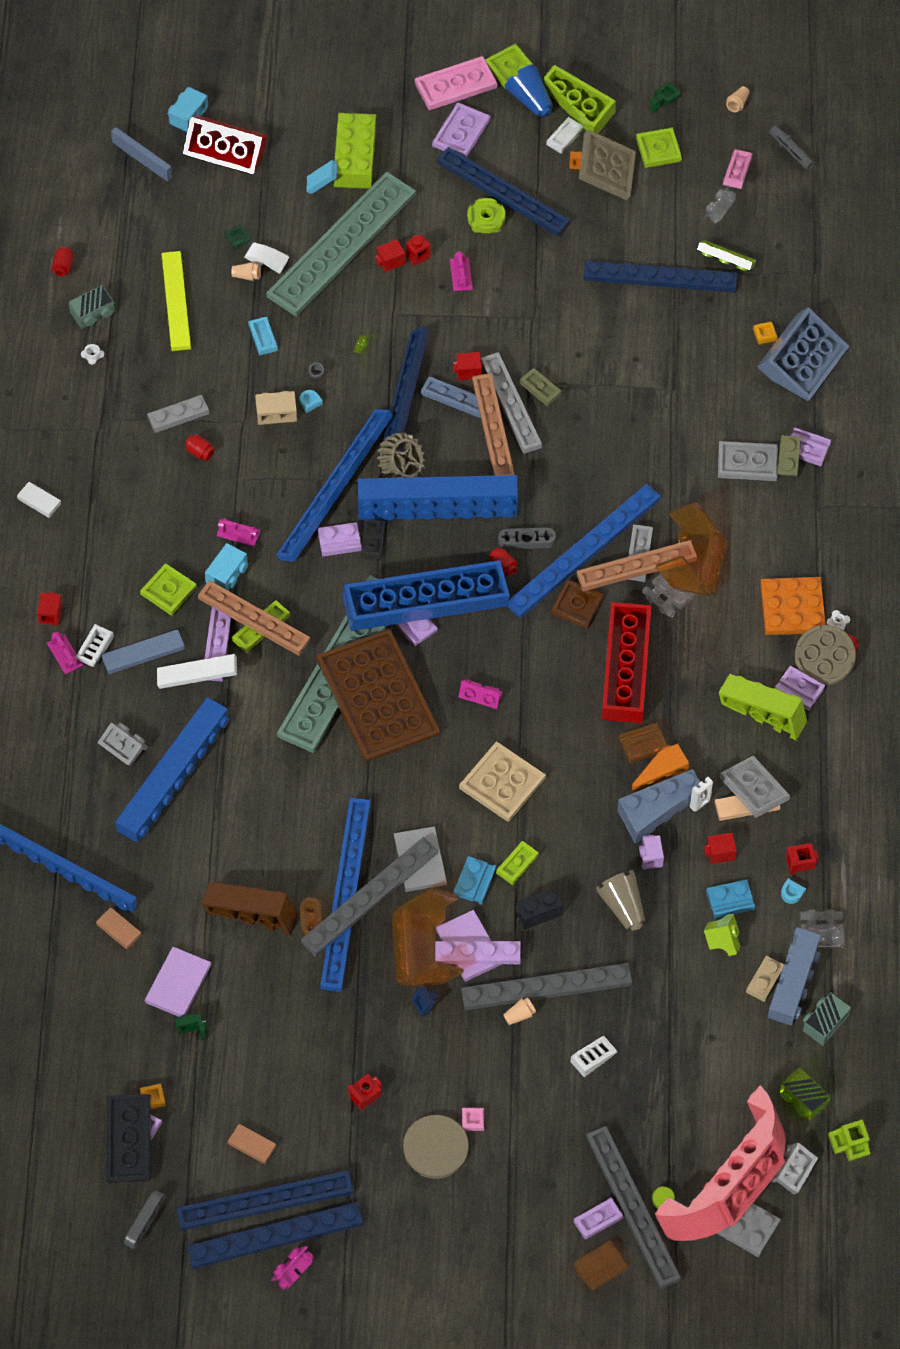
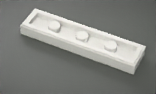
[157,654,237,689]

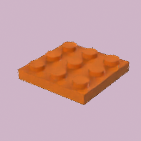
[760,577,826,635]

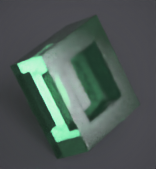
[224,224,251,250]

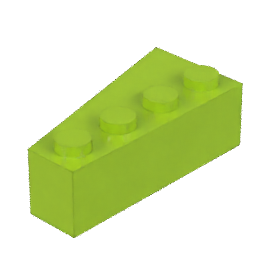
[544,65,616,134]
[719,674,807,740]

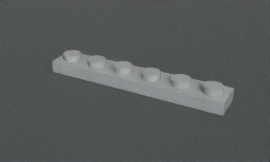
[481,352,542,454]

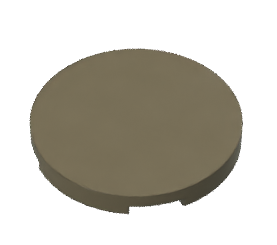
[795,625,856,686]
[403,1115,468,1179]

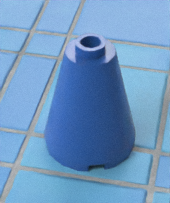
[505,64,553,117]

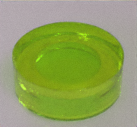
[354,334,368,354]

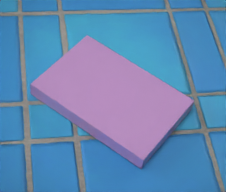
[432,102,491,158]
[436,910,502,982]
[145,947,211,1017]

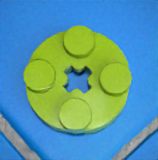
[467,198,505,233]

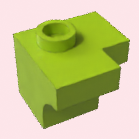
[704,914,741,956]
[828,1120,870,1161]

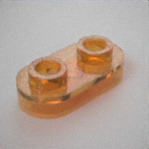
[300,897,322,936]

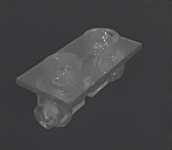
[703,186,736,223]

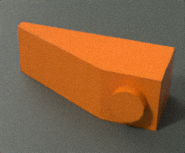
[631,744,689,794]

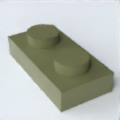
[520,368,561,407]
[777,435,801,477]

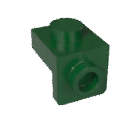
[175,1013,209,1040]

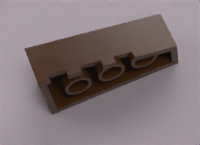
[202,881,298,936]

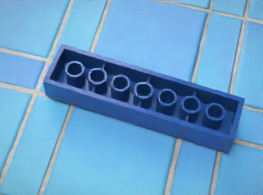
[358,475,518,521]
[342,561,510,631]

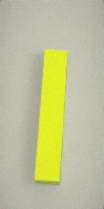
[162,251,191,351]

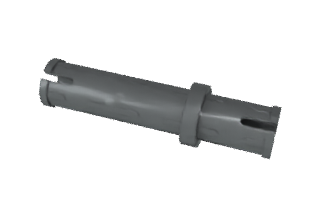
[769,125,815,171]

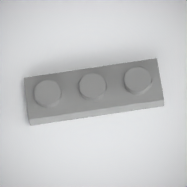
[147,395,209,433]
[627,525,653,582]

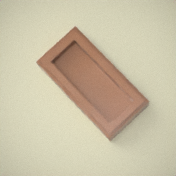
[96,907,142,950]
[228,1124,276,1164]

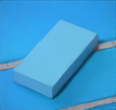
[307,160,337,194]
[248,317,278,356]

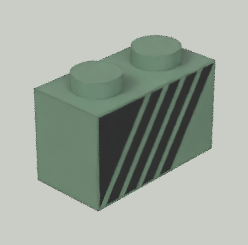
[69,285,115,329]
[803,993,851,1046]

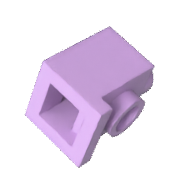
[639,835,664,869]

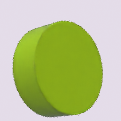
[652,1187,675,1209]

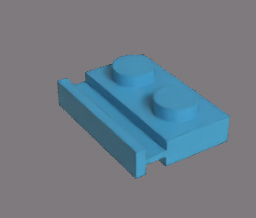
[453,856,496,905]
[706,880,755,918]

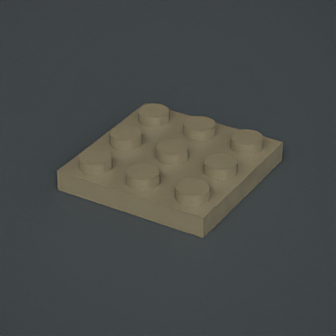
[579,130,636,200]

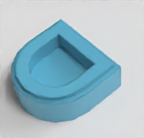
[300,390,323,413]
[781,878,806,904]

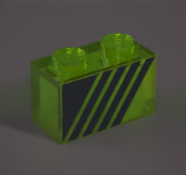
[780,1067,831,1121]

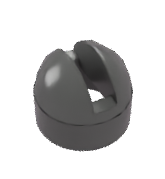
[309,362,324,379]

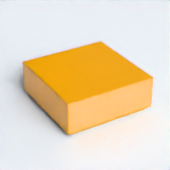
[753,322,777,345]
[140,1084,166,1109]

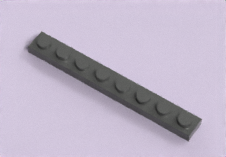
[301,837,438,957]
[461,963,632,1011]
[586,1126,681,1289]

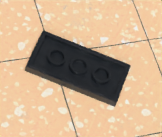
[107,1094,151,1183]

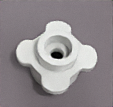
[81,344,104,364]
[826,610,850,631]

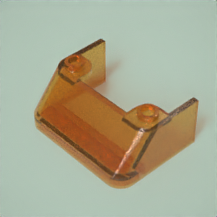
[655,502,727,596]
[392,888,464,986]

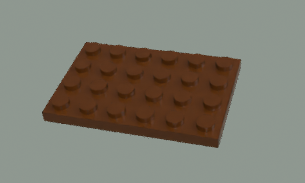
[316,629,440,763]

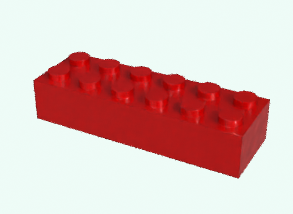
[601,602,651,723]

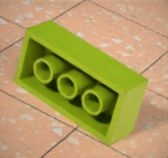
[334,113,376,188]

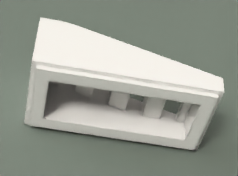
[76,624,114,667]
[571,1036,617,1077]

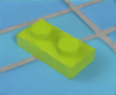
[496,841,539,885]

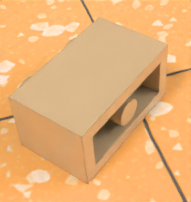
[255,391,297,425]

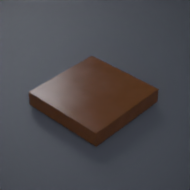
[551,579,604,629]

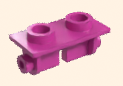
[450,252,473,291]
[216,518,261,547]
[47,632,83,674]
[459,679,503,709]
[271,1246,314,1290]

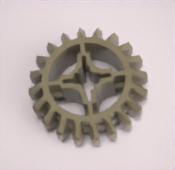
[377,433,426,478]

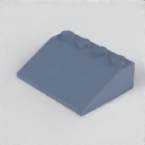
[757,307,849,401]

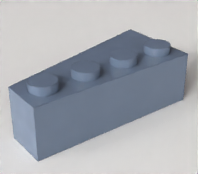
[617,769,700,844]
[768,927,821,1026]

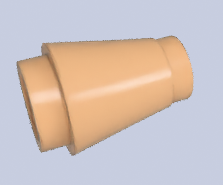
[726,86,749,112]
[231,262,261,281]
[503,997,536,1026]

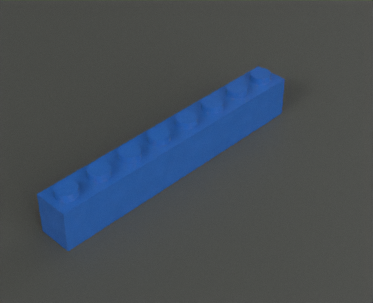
[115,698,229,843]

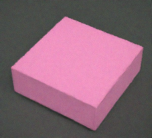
[462,1108,484,1131]

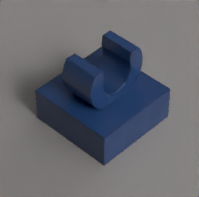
[411,986,439,1017]

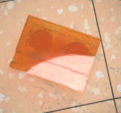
[619,723,667,763]
[573,1240,628,1291]

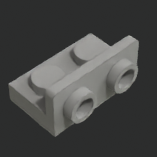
[97,723,149,766]
[770,1143,818,1194]

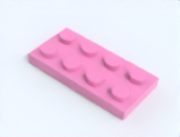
[415,56,497,110]

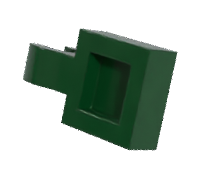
[649,82,681,112]

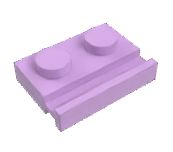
[791,427,831,466]
[318,522,362,557]
[395,619,438,647]
[775,666,825,711]

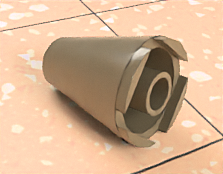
[596,870,646,931]

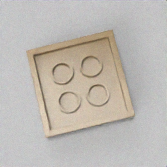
[459,741,546,822]

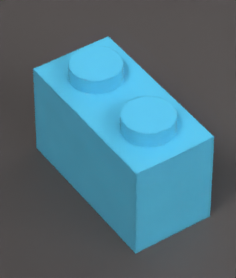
[168,87,208,132]
[205,543,248,591]

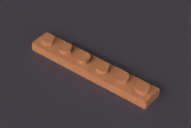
[472,373,515,476]
[577,540,697,591]
[198,580,310,656]

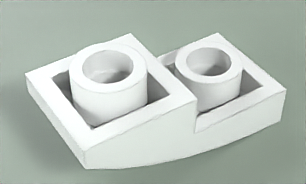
[245,243,289,274]

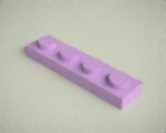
[205,607,231,682]
[435,941,520,964]

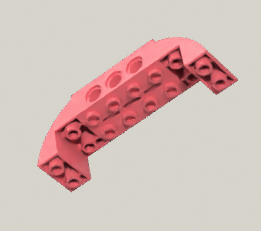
[655,1086,786,1241]

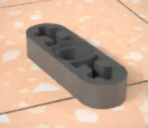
[498,528,556,549]
[124,1190,165,1249]

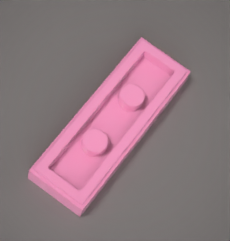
[723,149,753,189]

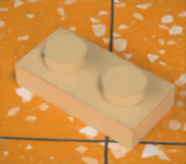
[746,956,784,1002]

